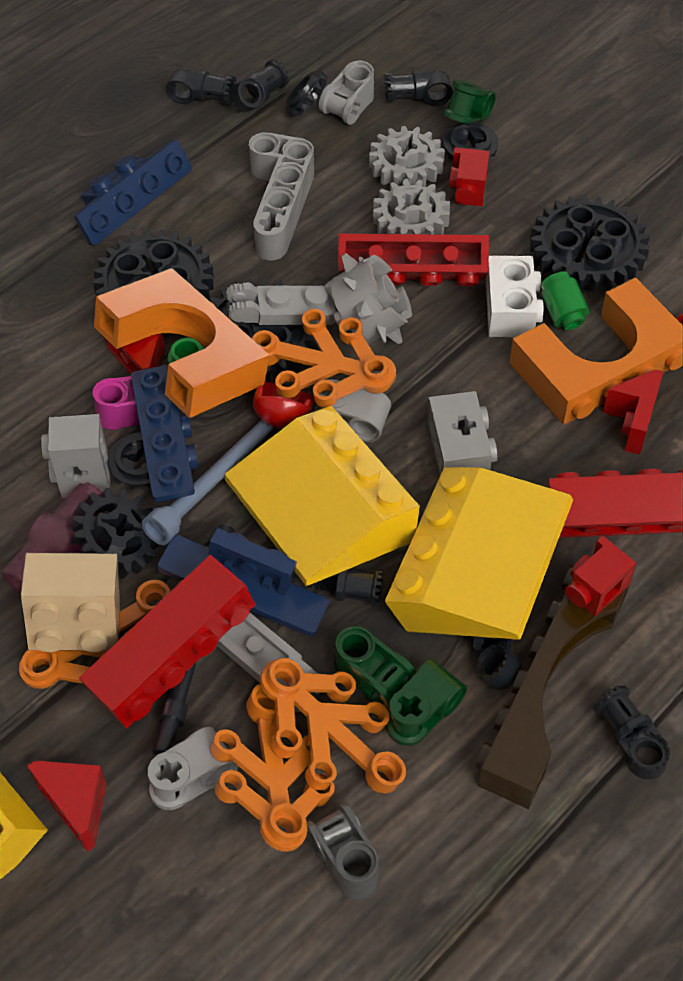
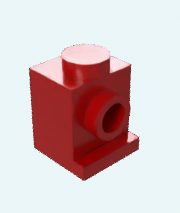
[449,147,490,207]
[565,535,636,616]

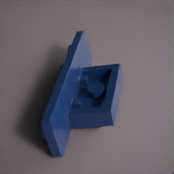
[74,140,192,245]
[131,365,199,502]
[157,528,329,637]

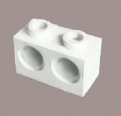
[486,256,543,337]

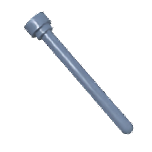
[142,420,274,545]

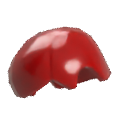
[253,382,314,430]

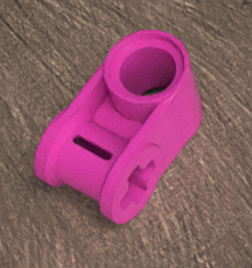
[93,376,140,430]

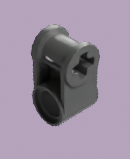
[306,801,379,900]

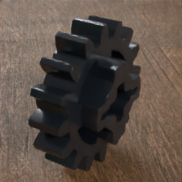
[68,488,159,579]

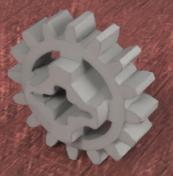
[369,126,445,187]
[373,179,450,235]

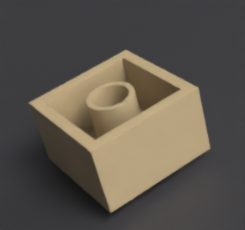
[21,553,120,652]

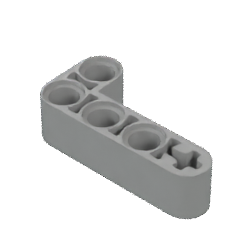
[249,132,314,260]

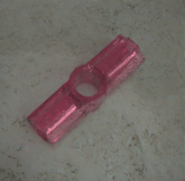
[1,482,105,594]

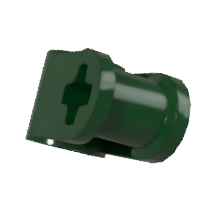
[442,80,496,124]
[334,626,416,710]
[387,659,468,746]

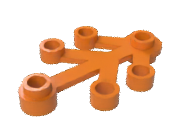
[251,309,396,407]
[19,580,170,689]
[260,658,406,793]
[210,684,335,852]

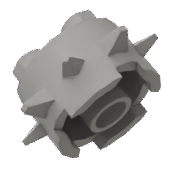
[326,253,412,345]

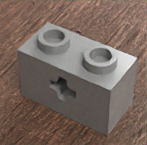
[427,391,497,476]
[41,414,110,498]

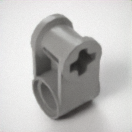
[319,61,374,125]
[313,379,391,442]
[148,727,238,810]

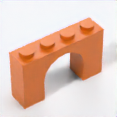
[94,268,270,418]
[509,278,683,425]

